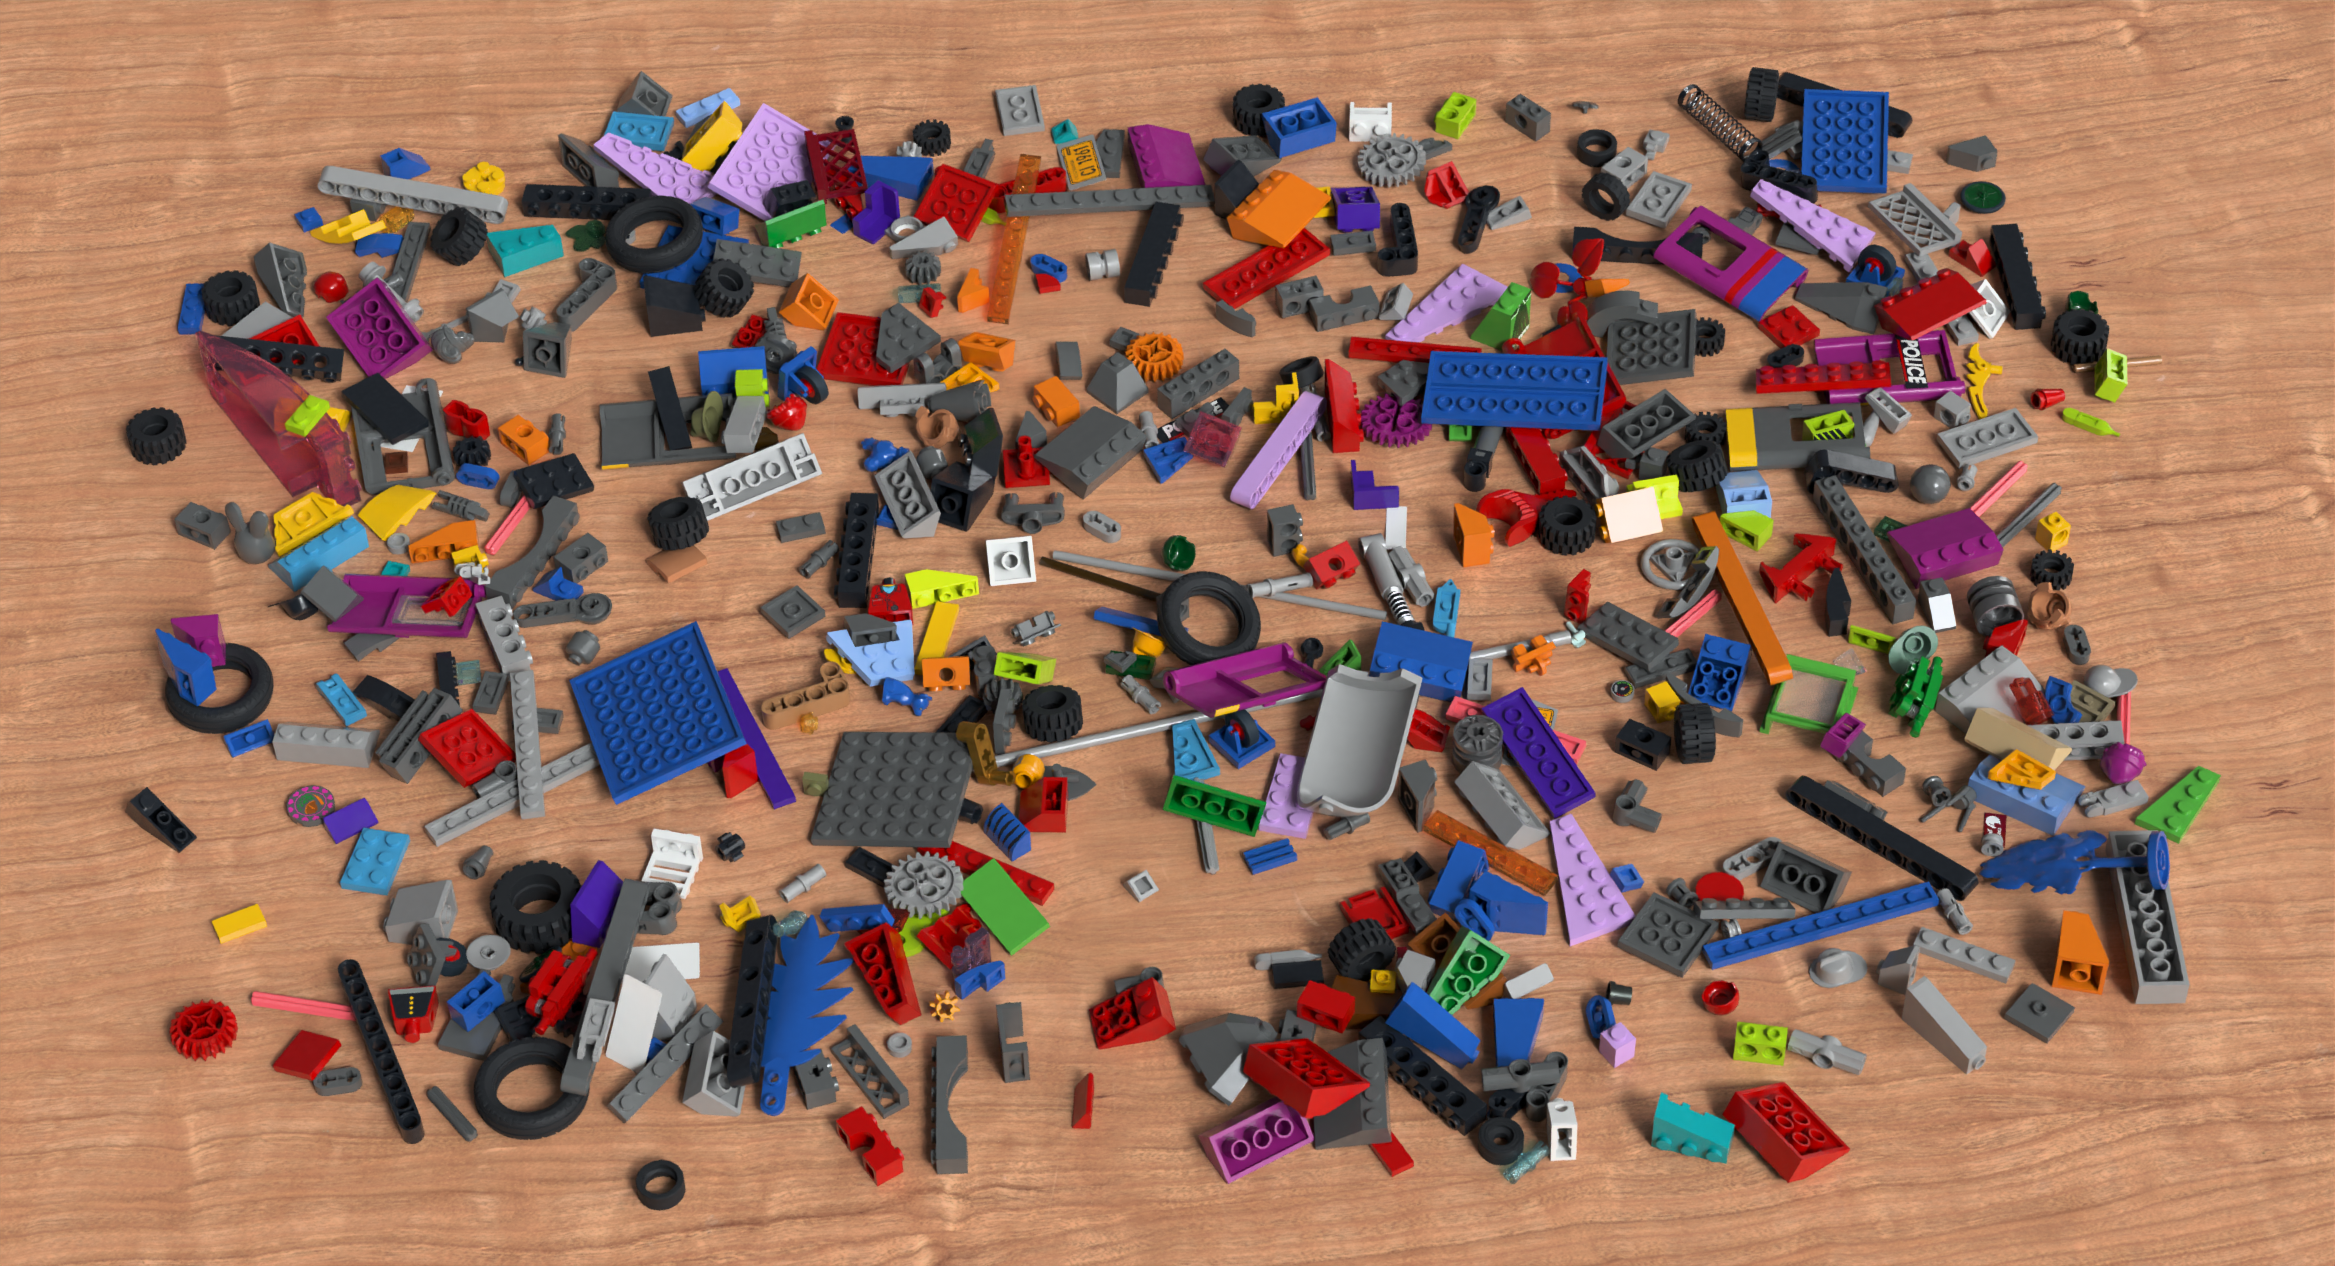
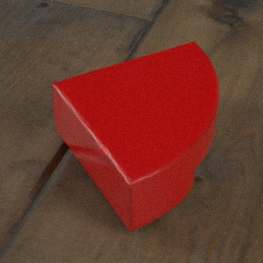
[1035,274,1061,294]

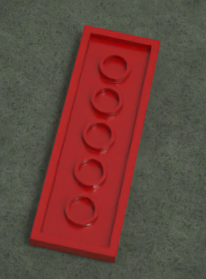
[1203,228,1330,309]
[1756,360,1891,394]

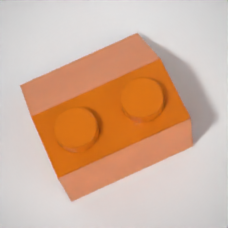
[779,273,839,331]
[958,332,1016,372]
[1453,503,1494,567]

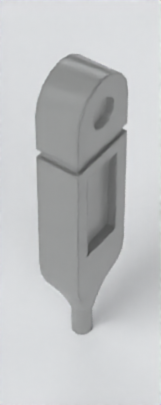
[1254,950,1322,970]

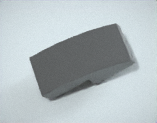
[1216,300,1256,337]
[1055,342,1082,380]
[344,633,399,662]

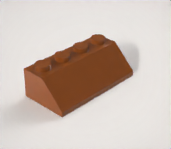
[1407,912,1507,1010]

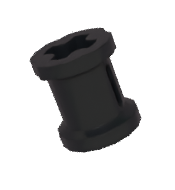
[835,116,854,144]

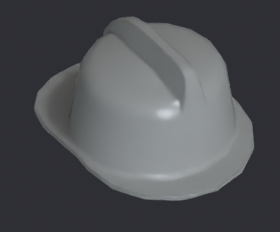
[1809,948,1868,988]

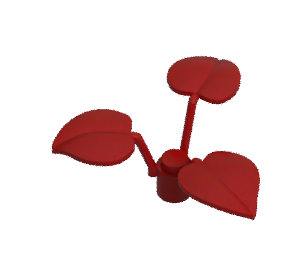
[1530,238,1604,327]

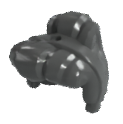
[431,325,475,364]

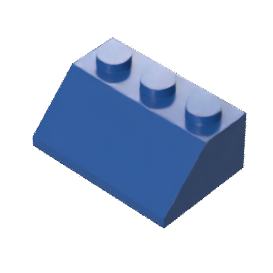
[1262,97,1337,158]
[698,346,769,397]

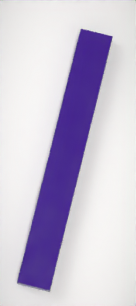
[718,668,796,809]

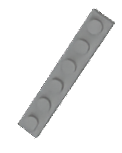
[1905,252,1979,346]

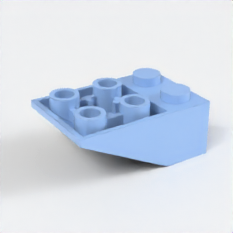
[1715,470,1772,518]

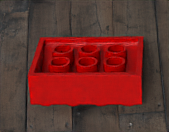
[1874,268,1987,341]
[1243,1038,1370,1119]
[1722,1082,1850,1183]

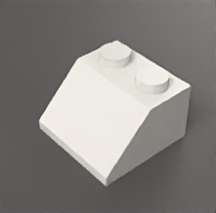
[985,535,1036,586]

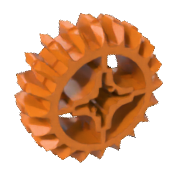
[1125,331,1184,383]

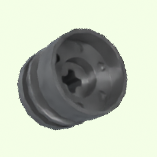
[1966,576,2024,637]
[1452,715,1503,774]

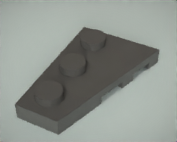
[1096,129,1125,178]

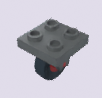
[407,924,468,987]

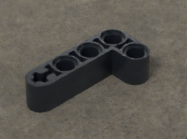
[1740,150,1818,204]
[1377,203,1418,277]
[1804,449,1899,494]

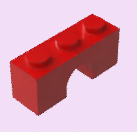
[836,1106,904,1186]

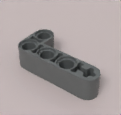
[557,258,617,332]

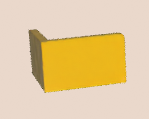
[1252,372,1299,425]

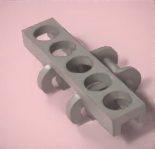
[454,562,490,585]

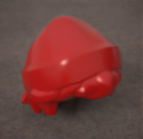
[766,393,807,431]

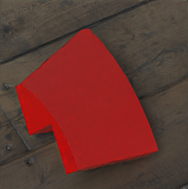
[917,903,990,970]

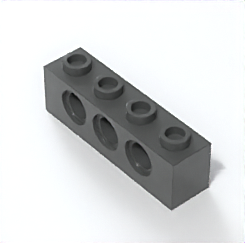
[1157,349,1239,419]

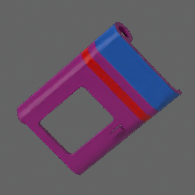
[1653,205,1809,321]

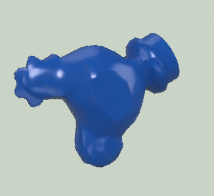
[861,438,909,472]

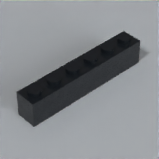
[1124,202,1184,307]
[1989,224,2046,330]

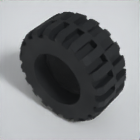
[489,860,582,954]

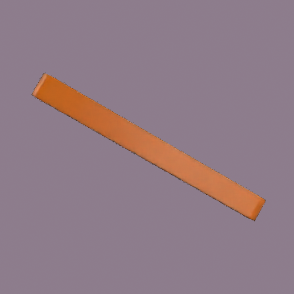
[1692,510,1793,686]

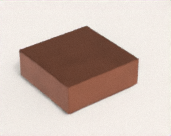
[385,451,408,474]

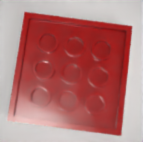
[817,312,911,386]

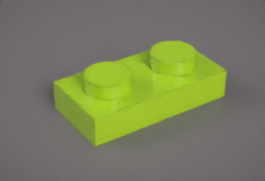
[285,395,330,437]

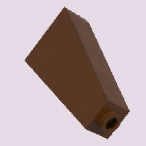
[1322,975,1403,1029]

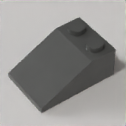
[1203,135,1282,176]

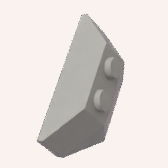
[1559,446,1619,510]

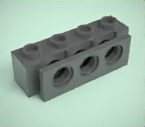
[375,688,463,784]

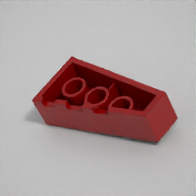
[844,922,922,1025]

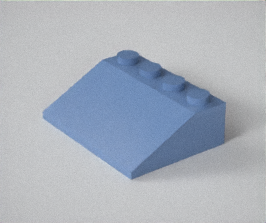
[1968,755,2085,836]

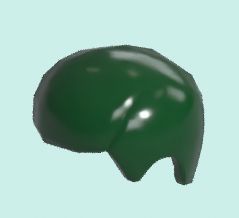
[2065,291,2099,314]
[1161,535,1196,571]

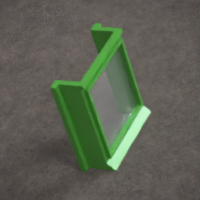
[1760,654,1859,734]

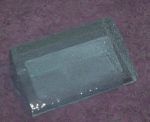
[898,283,941,303]

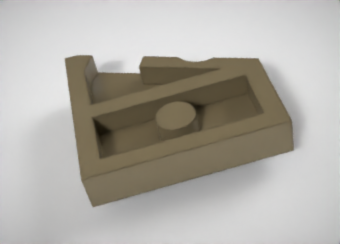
[2070,680,2115,723]

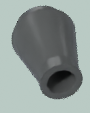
[463,845,493,879]

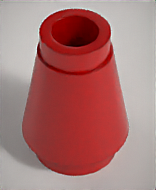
[2030,388,2065,411]

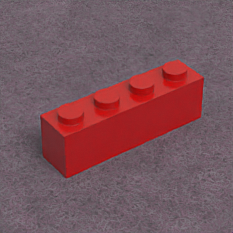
[1506,427,1568,495]

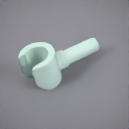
[1566,621,1586,648]

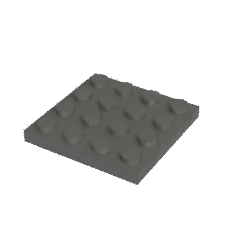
[1607,309,1697,385]

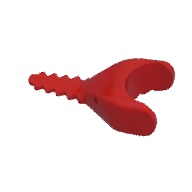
[1476,489,1577,547]

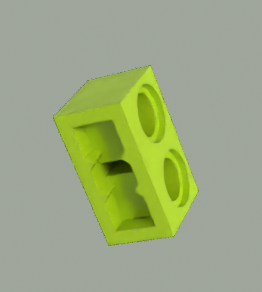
[1434,92,1476,139]
[2094,349,2128,403]
[1733,1022,1788,1066]

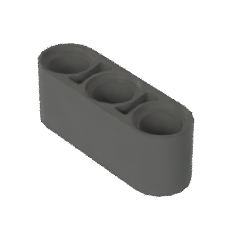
[1525,1052,1568,1122]

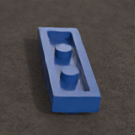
[178,283,205,335]
[819,904,895,932]

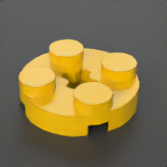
[462,162,505,195]

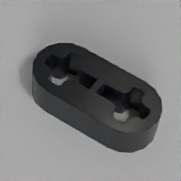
[1766,344,1804,368]

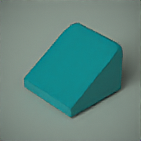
[1051,119,1079,144]

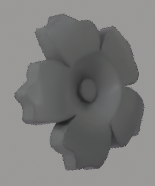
[1573,101,1598,113]

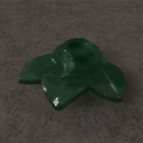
[565,220,606,252]

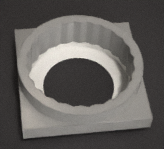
[885,215,924,243]

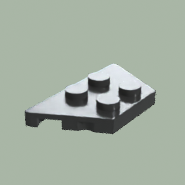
[1377,360,1429,406]

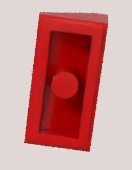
[1072,1073,1094,1129]

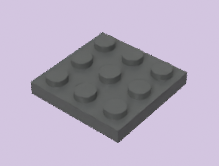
[1617,892,1719,978]

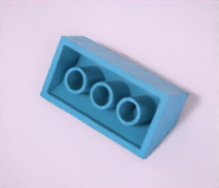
[268,516,369,592]

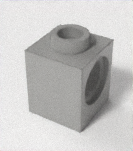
[1934,391,1971,429]

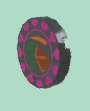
[287,785,336,827]

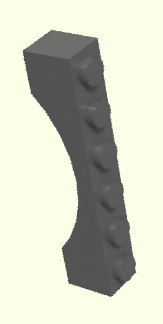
[485,496,580,609]
[931,1035,968,1175]

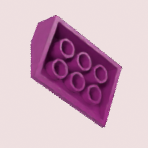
[1128,124,1206,188]
[326,277,434,379]
[1887,508,2004,589]

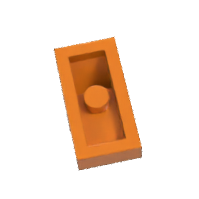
[957,268,989,313]

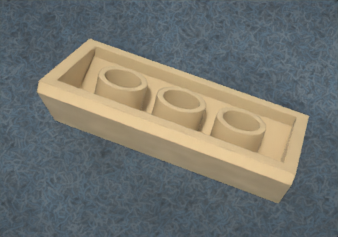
[1964,708,2072,770]

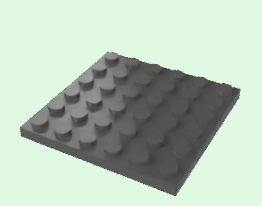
[811,732,973,848]

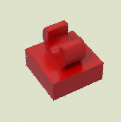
[919,287,946,318]

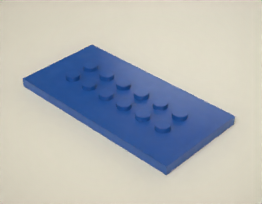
[1421,351,1608,431]

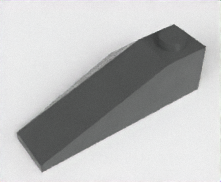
[253,242,307,318]

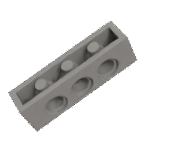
[475,596,533,681]
[2028,720,2124,761]

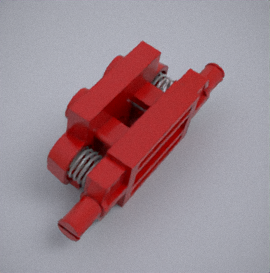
[525,948,599,1035]

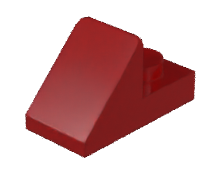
[1948,238,1996,277]

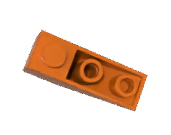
[408,520,479,564]

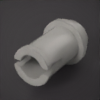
[1957,463,1978,491]

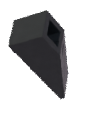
[125,787,197,853]

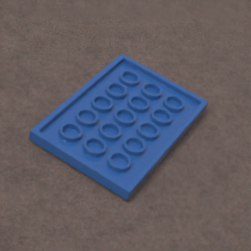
[1801,89,1889,194]

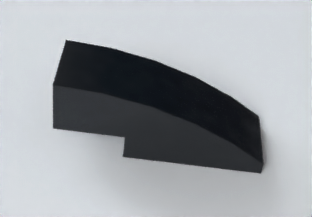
[1824,567,1851,637]

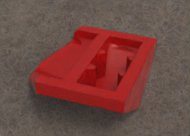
[1424,161,1469,209]
[1407,708,1450,753]

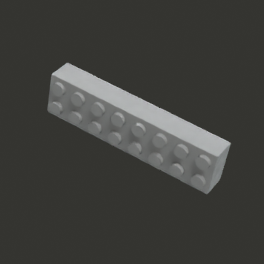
[2105,830,2190,1004]

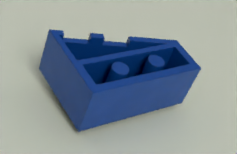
[1428,840,1490,922]

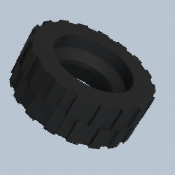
[1582,172,1630,221]

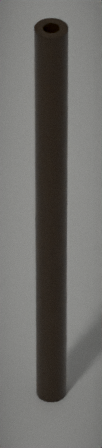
[1039,556,1160,602]

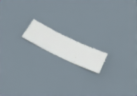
[1385,506,1407,550]

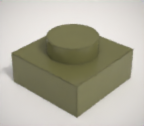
[802,772,829,797]

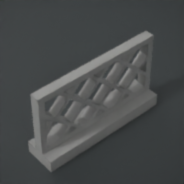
[1868,183,1963,256]

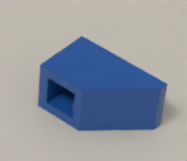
[380,148,431,180]

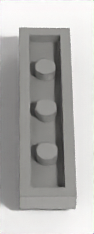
[1913,927,2016,984]

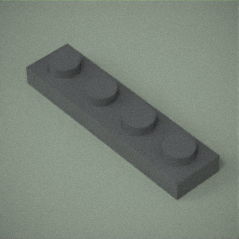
[1693,898,1796,919]

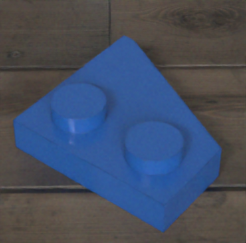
[1143,437,1193,484]

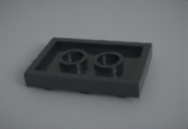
[513,453,595,509]

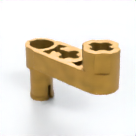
[956,721,1015,786]

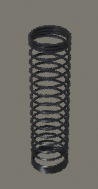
[1678,84,1763,162]

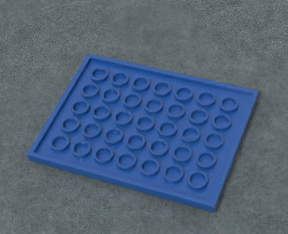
[569,621,747,805]

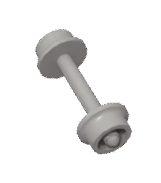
[359,262,424,323]

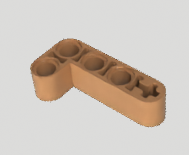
[761,662,850,730]

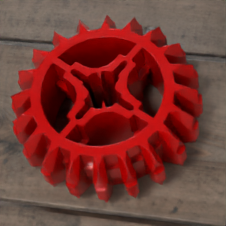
[169,999,238,1062]

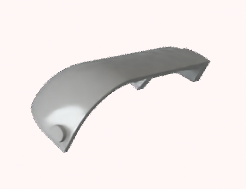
[1297,664,1423,817]

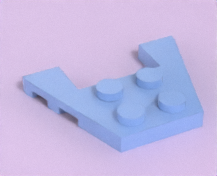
[826,620,915,687]

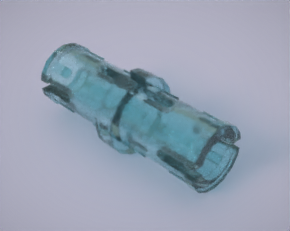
[1503,1141,1550,1184]

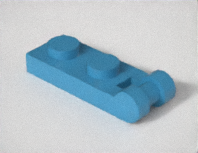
[315,673,367,727]

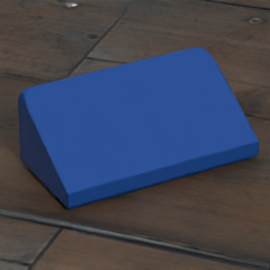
[223,719,275,758]

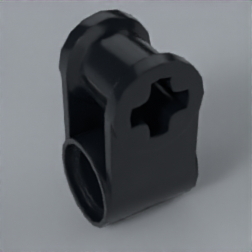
[1487,1088,1529,1120]

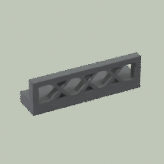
[831,1024,909,1119]

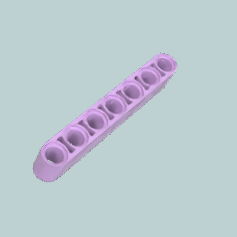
[1230,391,1327,509]

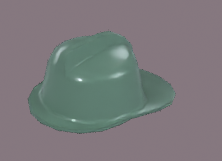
[1888,625,1938,675]

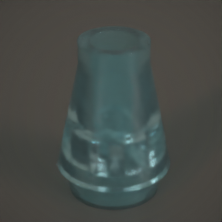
[773,910,808,937]

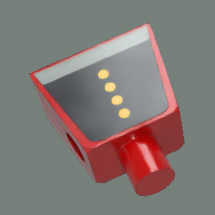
[388,986,439,1043]

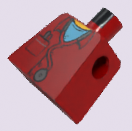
[868,577,913,625]

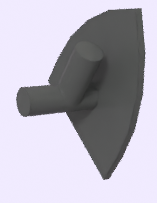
[1042,764,1096,801]

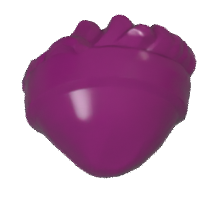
[2100,742,2147,784]

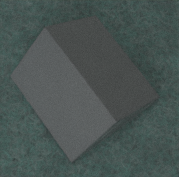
[301,565,364,622]

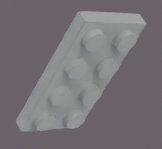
[1937,408,2038,469]

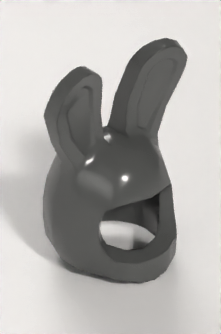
[225,502,276,564]

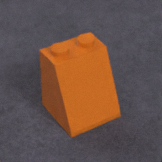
[2052,910,2109,995]

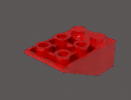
[1089,977,1176,1050]

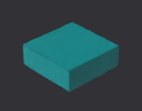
[381,561,410,576]

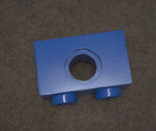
[447,971,505,1032]

